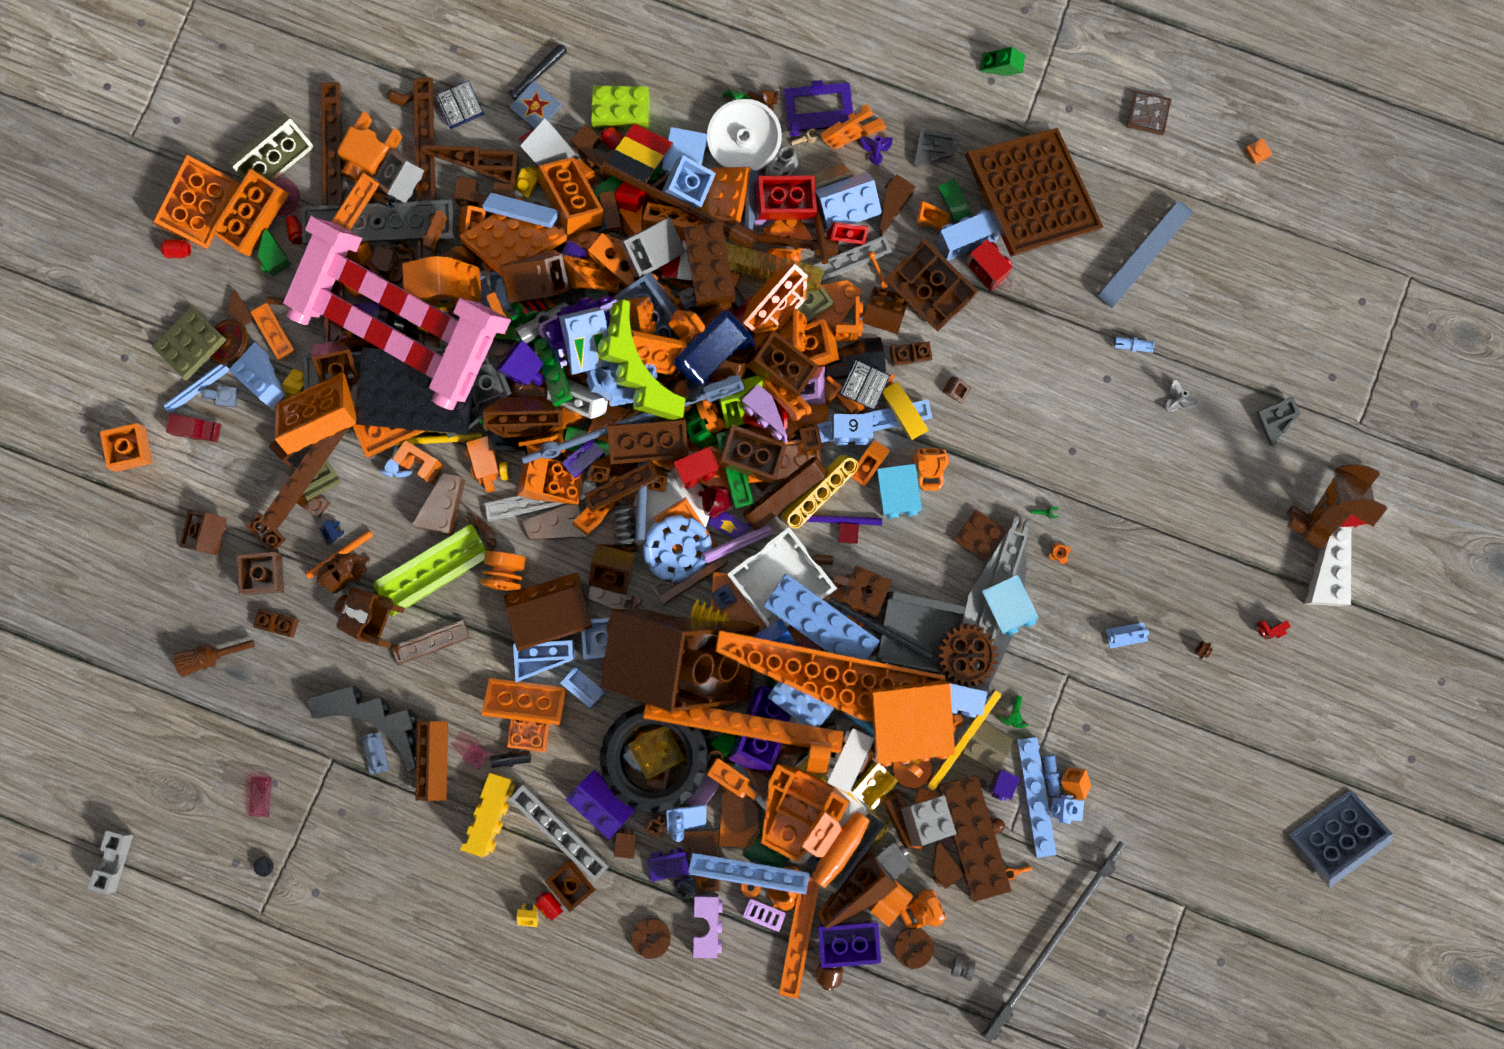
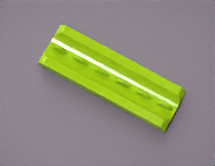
[373,524,488,617]

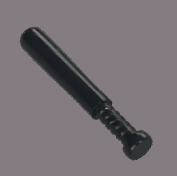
[508,44,567,100]

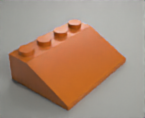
[151,155,240,249]
[275,372,356,455]

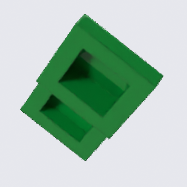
[937,179,972,221]

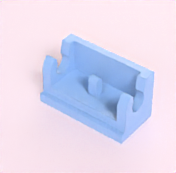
[561,668,606,709]

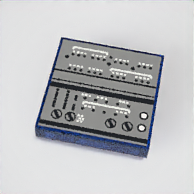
[435,80,484,129]
[839,360,891,410]

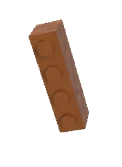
[415,721,448,801]

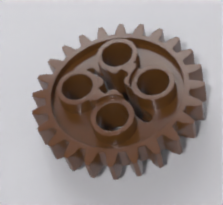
[936,624,999,687]

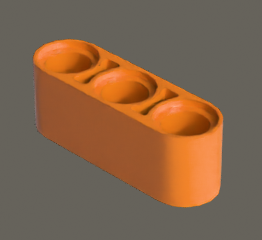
[807,741,832,775]

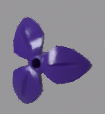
[860,136,893,165]

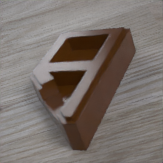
[227,290,255,326]

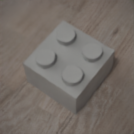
[374,149,424,203]
[901,795,956,847]

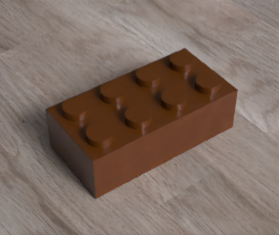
[683,221,735,308]

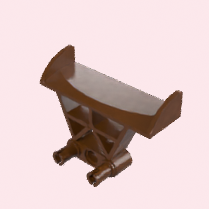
[1287,464,1387,550]

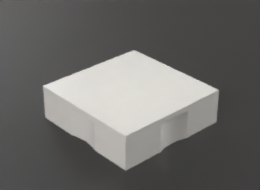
[727,527,837,628]

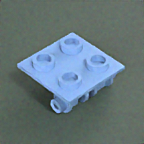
[667,805,706,842]

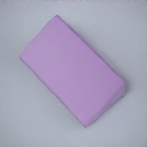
[685,772,720,806]

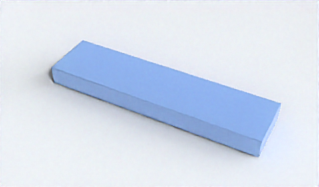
[482,193,559,228]

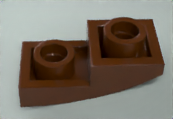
[890,341,933,366]
[245,512,286,552]
[253,609,299,638]

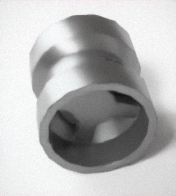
[951,956,976,981]

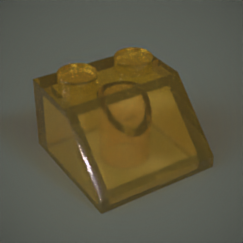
[628,726,686,779]

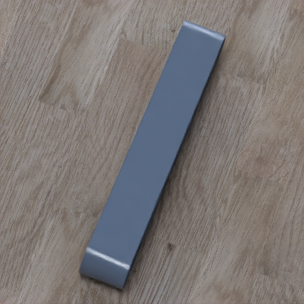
[1097,200,1194,308]

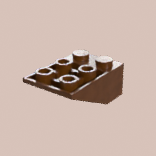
[500,249,570,303]

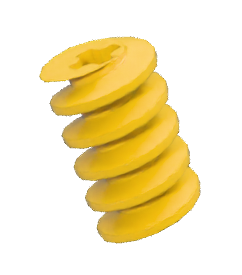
[689,598,733,621]

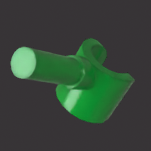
[1031,507,1059,519]

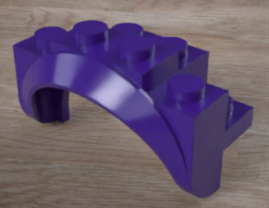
[542,296,631,367]

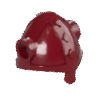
[697,485,731,518]

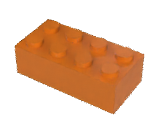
[538,157,603,235]
[211,168,290,257]

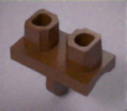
[337,329,375,352]

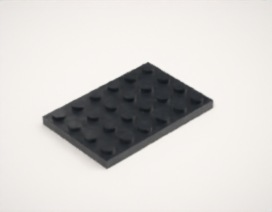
[355,348,474,435]

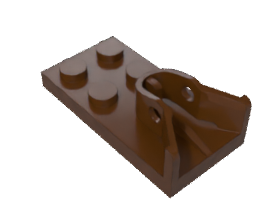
[607,416,688,464]

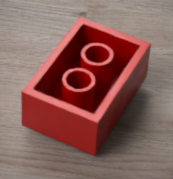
[755,176,817,220]

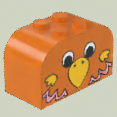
[402,256,482,316]

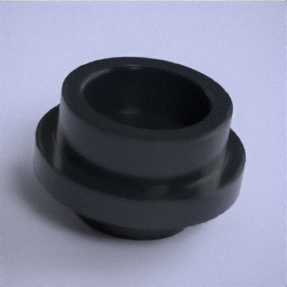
[254,856,274,877]

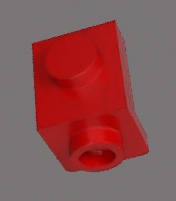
[1256,620,1291,640]

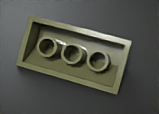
[228,113,314,182]

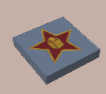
[509,81,562,129]

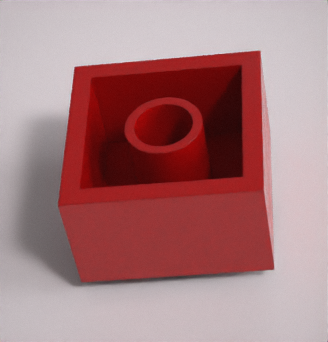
[966,239,1013,292]
[671,447,719,490]

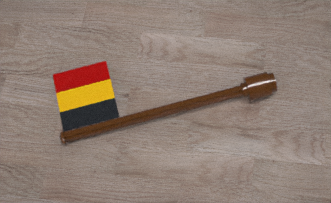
[600,123,757,248]

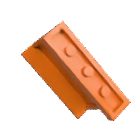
[868,681,955,766]

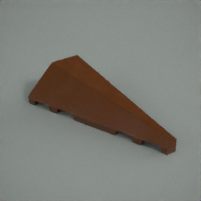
[422,145,519,185]

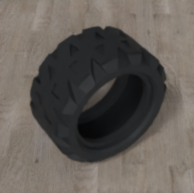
[600,705,708,812]

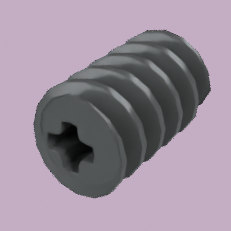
[612,505,636,545]

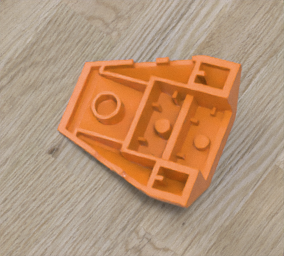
[761,764,850,862]

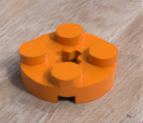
[696,399,726,434]

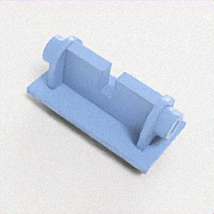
[1106,622,1149,648]

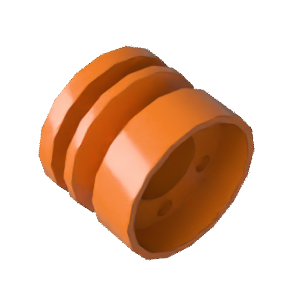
[480,551,526,591]

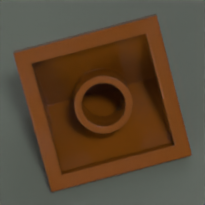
[544,860,596,912]

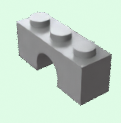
[88,829,134,894]

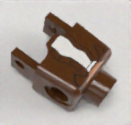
[335,588,405,648]

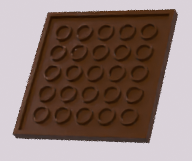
[965,128,1103,257]

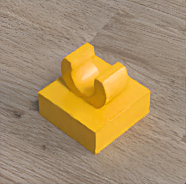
[516,903,539,927]

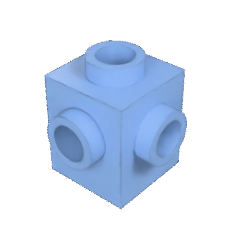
[1051,795,1084,824]

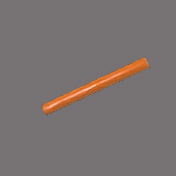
[305,530,374,579]

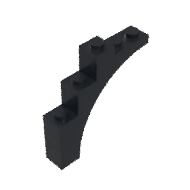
[307,686,417,771]

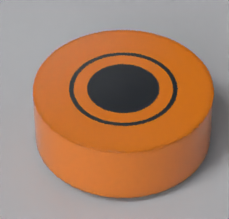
[741,884,761,898]

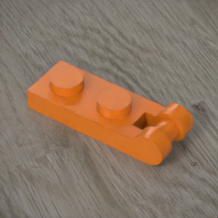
[762,380,812,421]

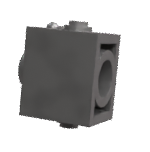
[876,841,912,879]

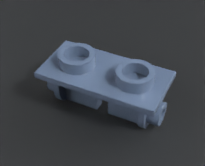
[361,732,389,775]

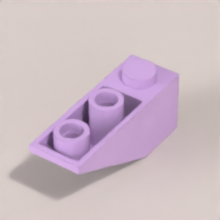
[742,384,788,443]

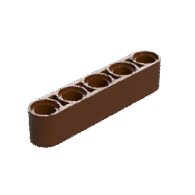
[743,456,828,530]

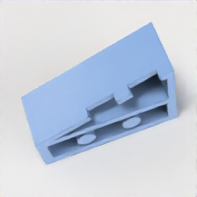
[229,342,285,408]
[513,638,575,682]

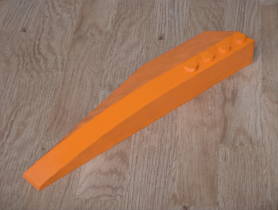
[716,631,945,723]

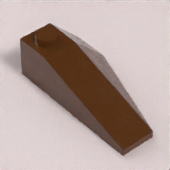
[818,850,898,929]

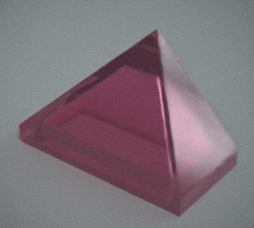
[249,777,272,817]

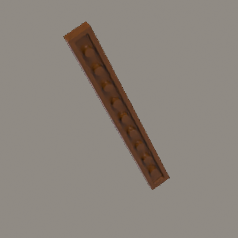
[259,380,359,532]

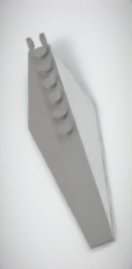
[950,515,1030,742]

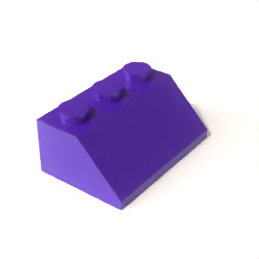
[565,770,636,839]
[818,920,881,968]

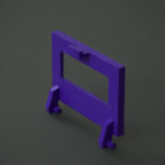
[784,80,853,137]

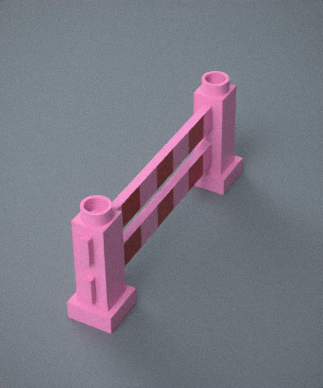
[283,216,511,410]

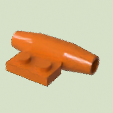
[799,811,870,888]

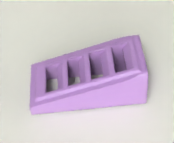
[743,898,787,932]

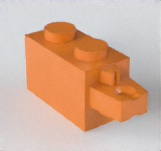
[465,436,500,493]

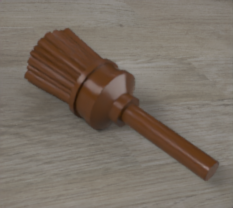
[173,640,255,677]

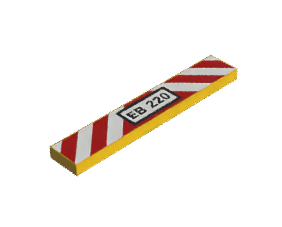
[925,689,1001,790]

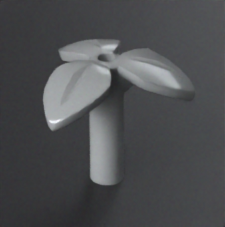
[1165,380,1198,412]

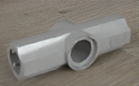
[515,302,568,343]

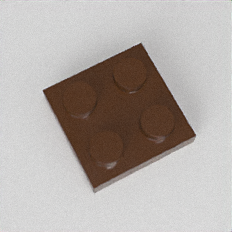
[953,509,1007,563]

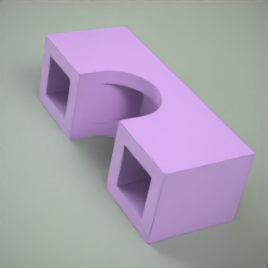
[693,895,722,958]

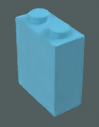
[876,464,922,519]
[982,575,1039,636]

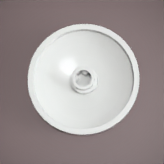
[707,99,782,172]
[634,472,710,545]

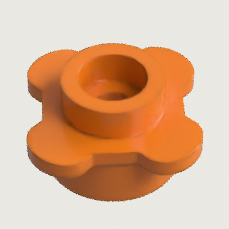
[1049,542,1071,564]

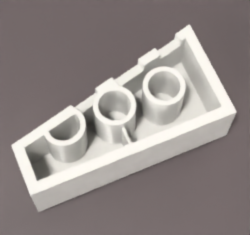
[1304,527,1351,606]

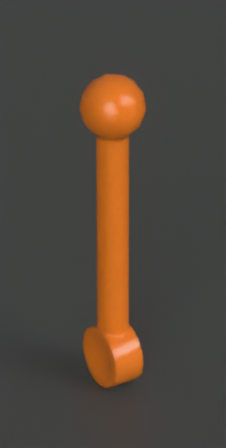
[868,251,889,288]

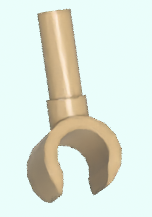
[791,129,817,145]

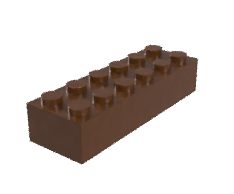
[937,775,1012,902]

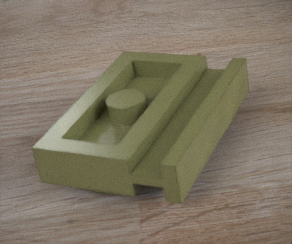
[303,460,341,501]

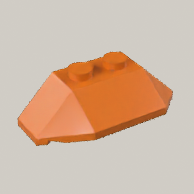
[563,255,620,293]
[742,263,808,334]

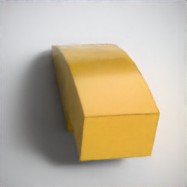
[882,381,929,440]

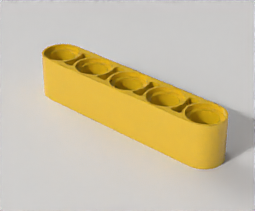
[781,454,858,528]

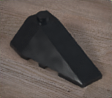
[818,337,886,380]
[806,813,885,890]

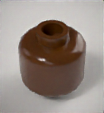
[816,963,843,991]

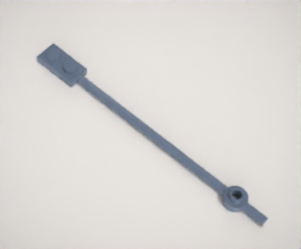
[522,375,745,464]

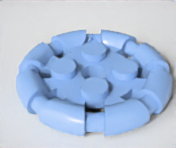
[643,515,712,583]

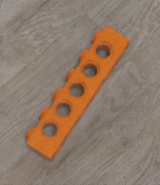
[585,233,681,310]

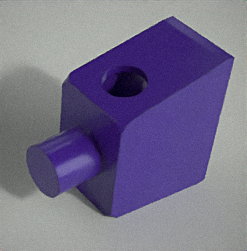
[496,340,545,387]

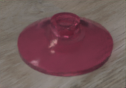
[272,178,300,216]

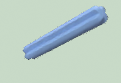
[163,364,230,413]

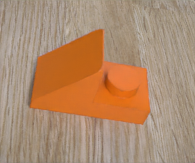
[917,201,950,231]

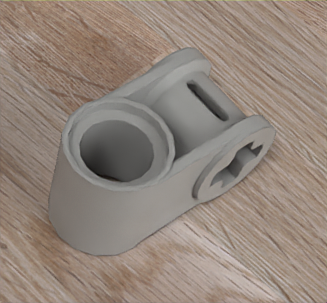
[765,146,799,176]

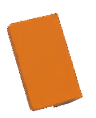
[518,433,566,454]

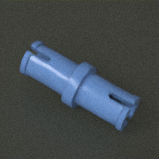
[1043,755,1061,796]

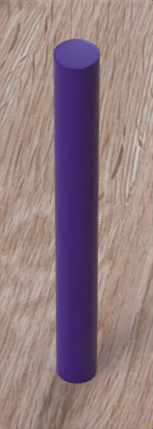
[806,515,882,526]

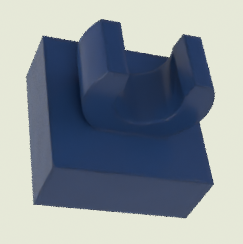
[319,520,344,545]
[711,584,737,611]

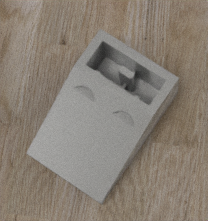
[618,217,685,277]

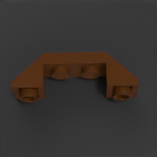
[588,455,668,492]

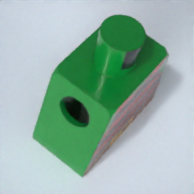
[505,297,555,324]

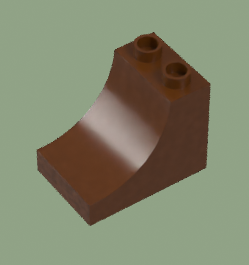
[601,608,760,712]

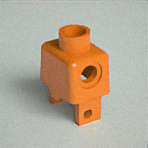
[337,111,403,183]

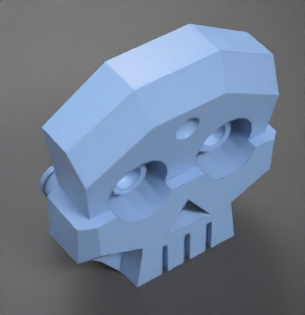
[585,362,658,406]

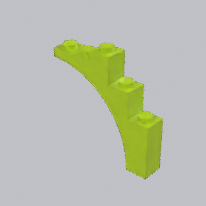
[598,300,685,420]

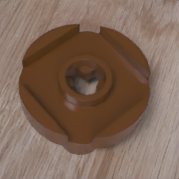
[631,918,671,959]
[894,928,934,969]

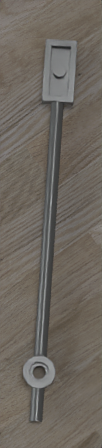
[981,841,1126,1043]

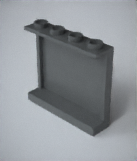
[875,591,966,676]

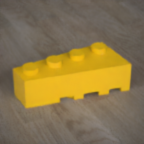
[460,772,516,858]

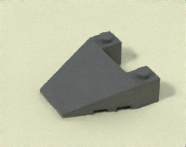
[446,357,512,438]

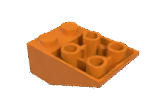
[517,457,584,505]

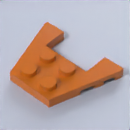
[821,104,886,149]

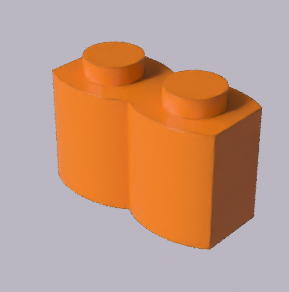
[869,880,913,927]

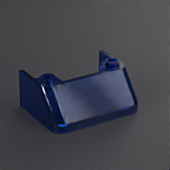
[673,309,755,393]

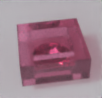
[462,742,490,769]

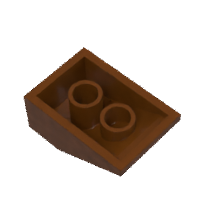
[746,330,818,396]

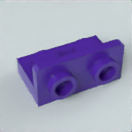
[647,848,690,882]

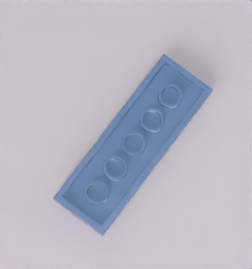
[763,574,880,660]

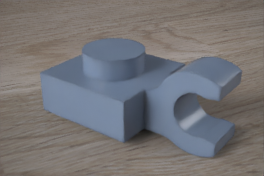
[201,386,239,408]

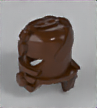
[317,553,370,594]

